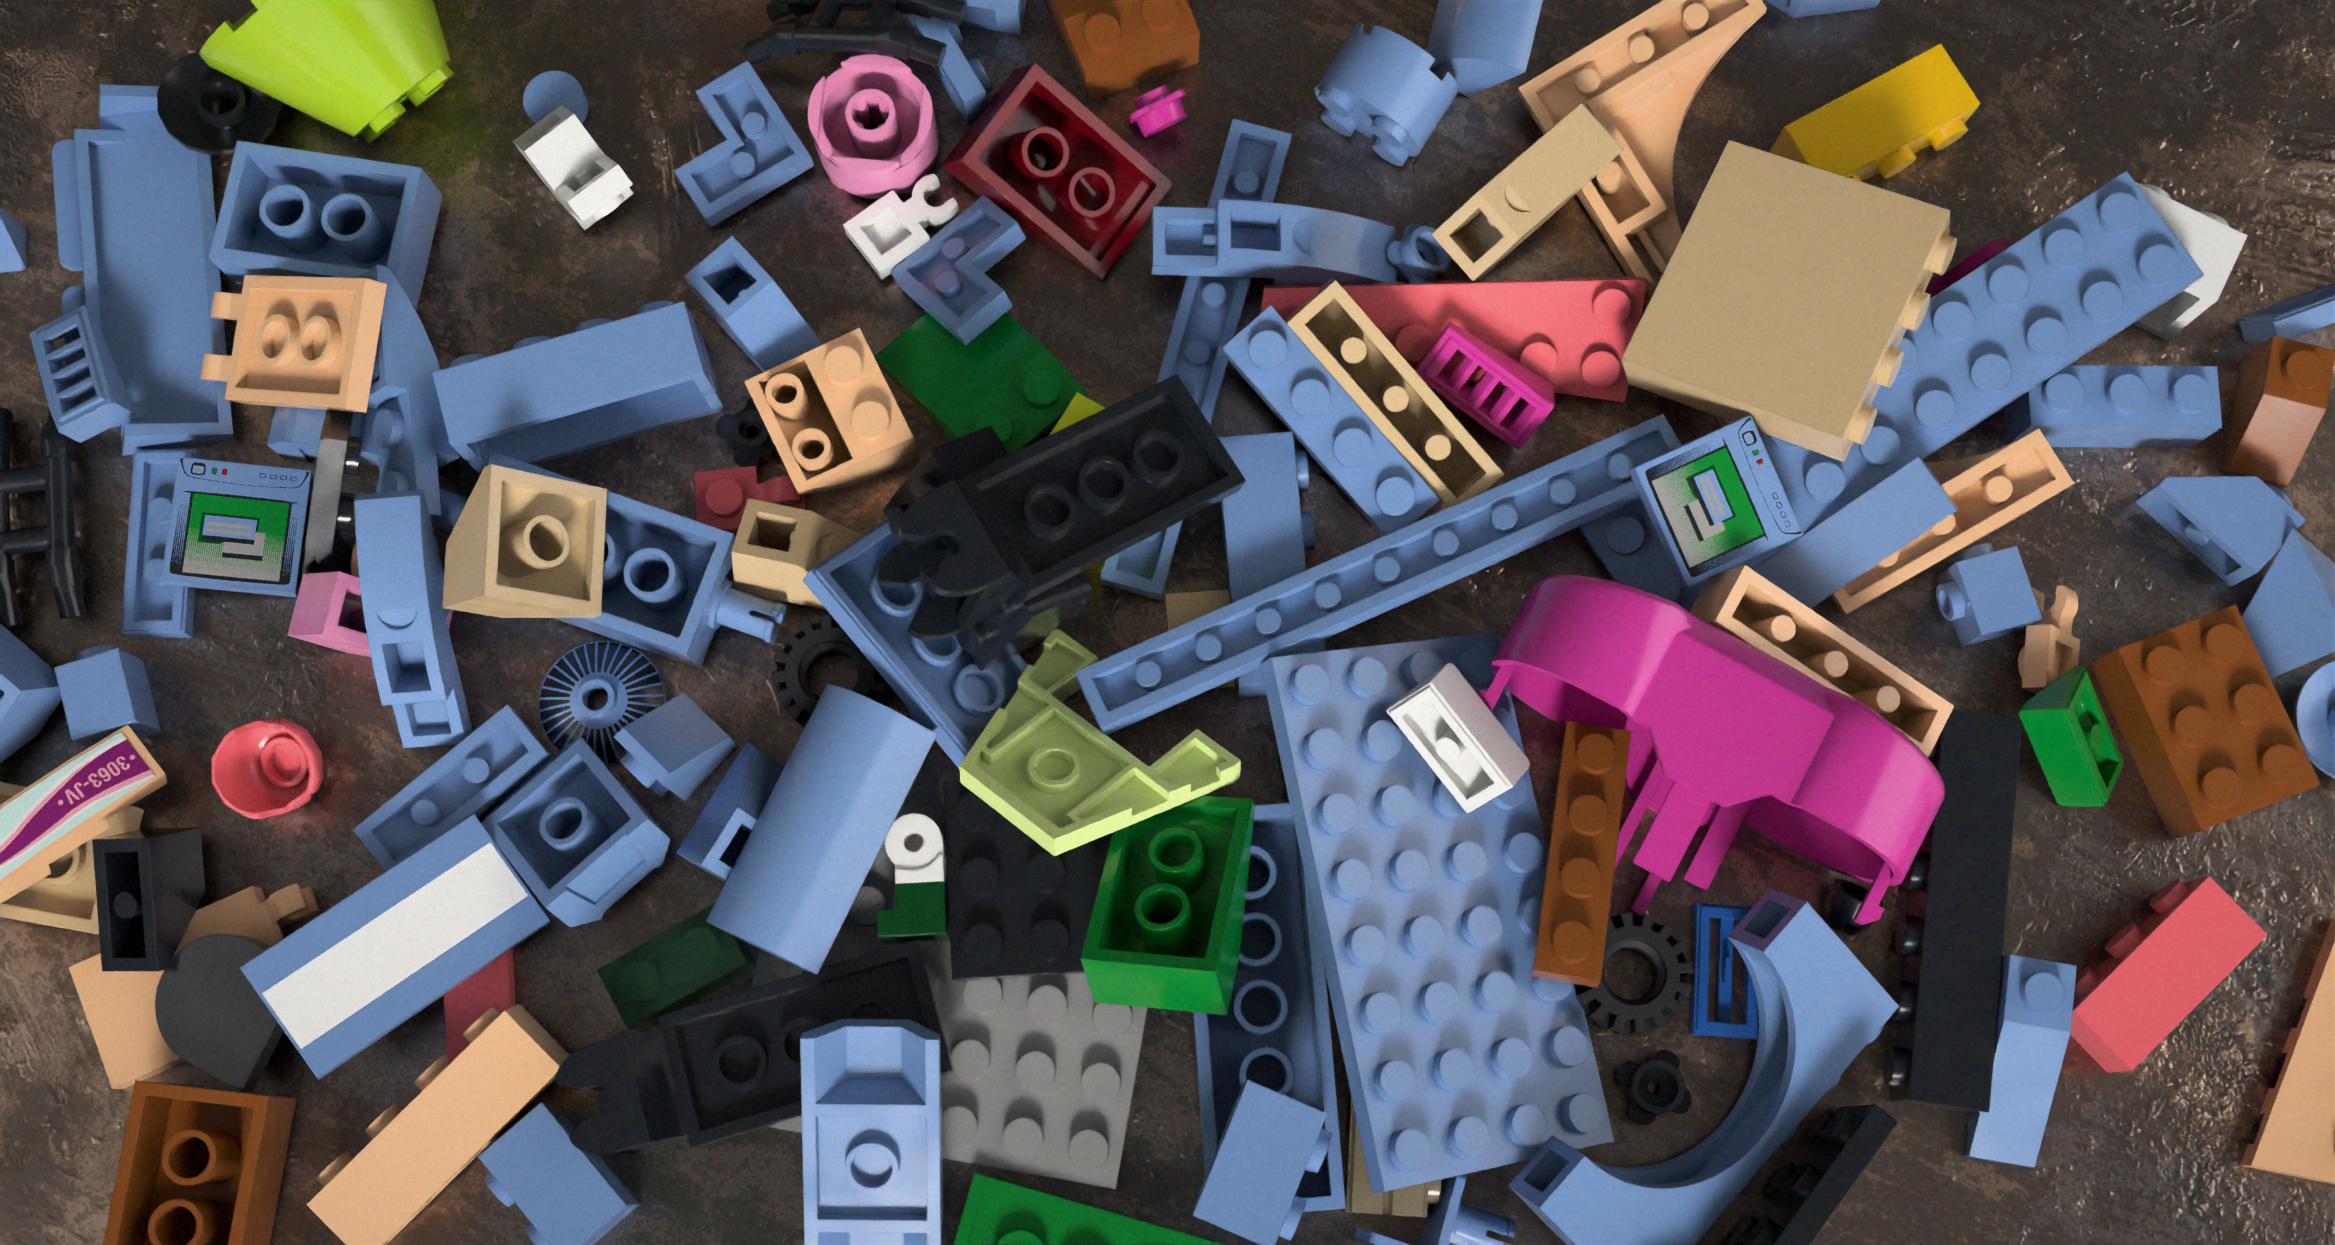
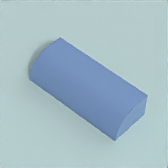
[1426,0,1543,97]
[706,684,937,974]

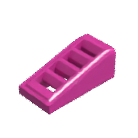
[1414,321,1555,450]

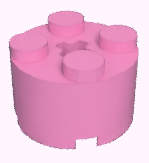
[808,54,939,199]

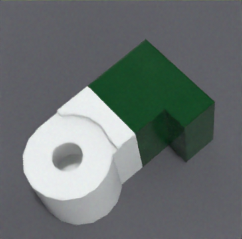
[878,813,950,944]

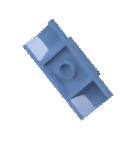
[800,1019,943,1245]

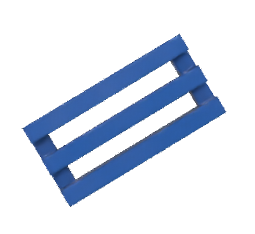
[1688,903,1759,1040]

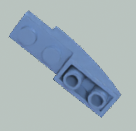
[1151,199,1396,285]
[357,265,459,521]
[354,490,473,748]

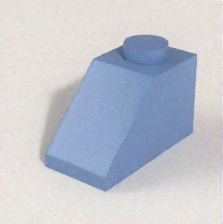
[2135,476,2306,587]

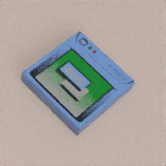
[1628,415,1803,588]
[161,457,314,598]

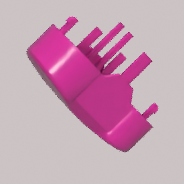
[1478,574,1945,925]

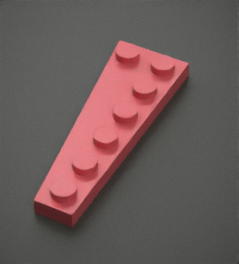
[1260,276,1648,403]

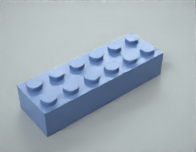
[1192,803,1346,1212]

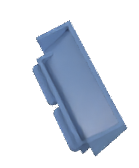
[52,84,233,456]

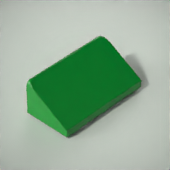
[2019,666,2125,807]

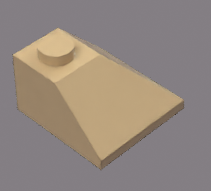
[442,464,607,618]

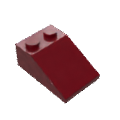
[942,63,1173,280]

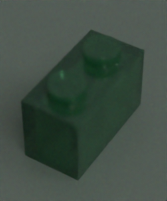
[597,903,756,1032]

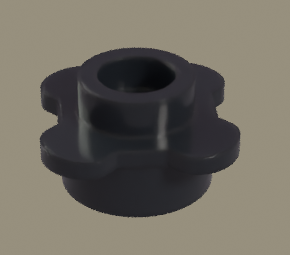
[716,397,777,467]
[1616,1050,1692,1125]

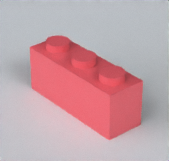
[2070,876,2268,1073]

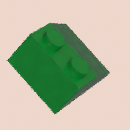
[874,312,1088,455]
[1080,796,1255,1015]

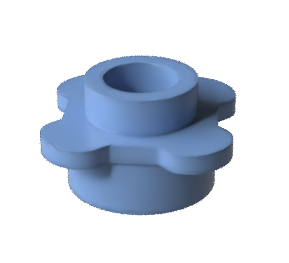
[1386,223,1451,283]

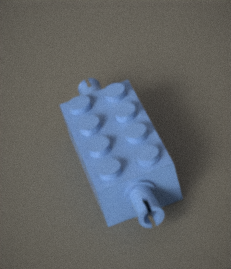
[431,452,786,669]

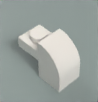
[512,105,634,230]

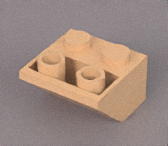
[744,327,921,495]

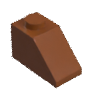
[2221,335,2335,489]

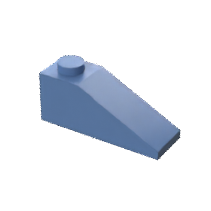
[1965,954,2077,1168]

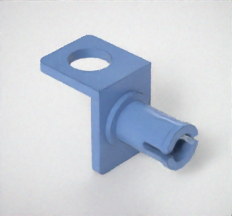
[1354,1175,1515,1245]

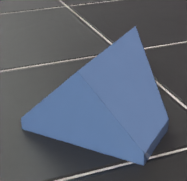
[2242,528,2335,679]

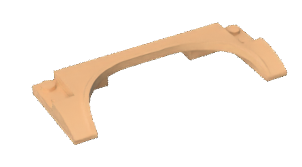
[1518,0,2074,617]

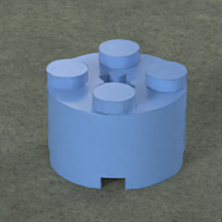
[1315,23,1459,166]

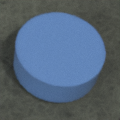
[523,71,589,125]

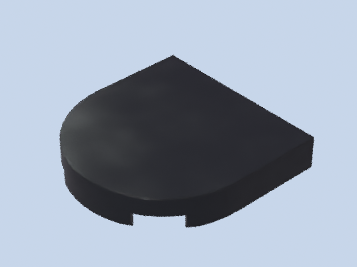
[155,934,284,1092]

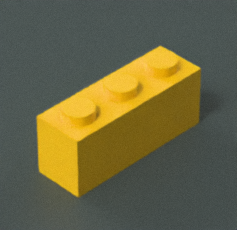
[1770,43,1981,182]

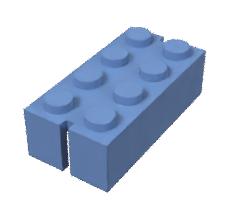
[432,301,725,474]

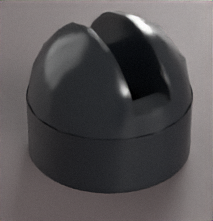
[1824,879,1883,935]

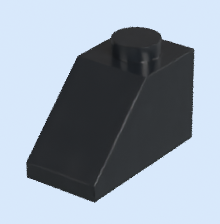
[92,827,205,971]

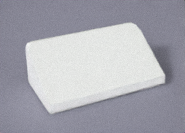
[1386,663,1530,814]

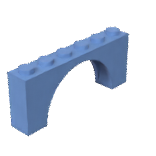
[1508,888,1899,1245]

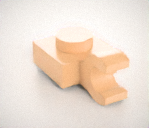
[2018,585,2080,694]

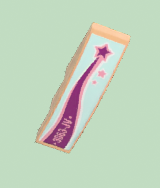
[0,724,167,904]

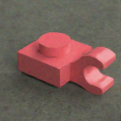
[694,466,807,536]

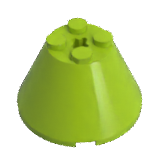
[199,0,454,144]

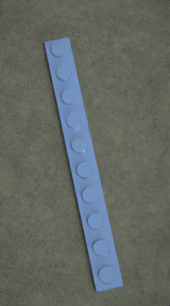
[1075,414,1682,735]

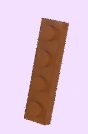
[1531,721,1631,988]

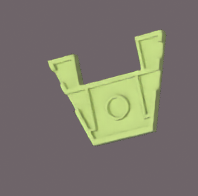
[959,628,1241,856]

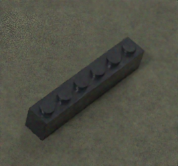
[1883,709,2022,1114]

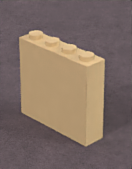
[1621,140,1957,462]

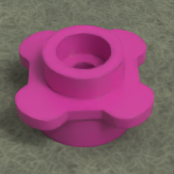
[1127,85,1188,138]

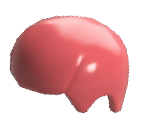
[211,718,324,819]

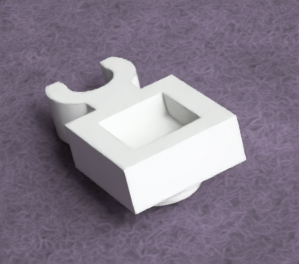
[843,174,959,280]

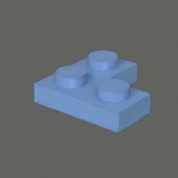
[674,60,814,228]
[890,195,1026,346]

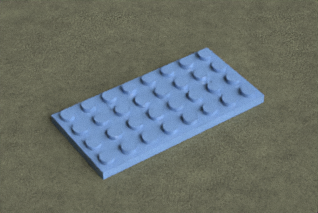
[1260,632,1614,1193]

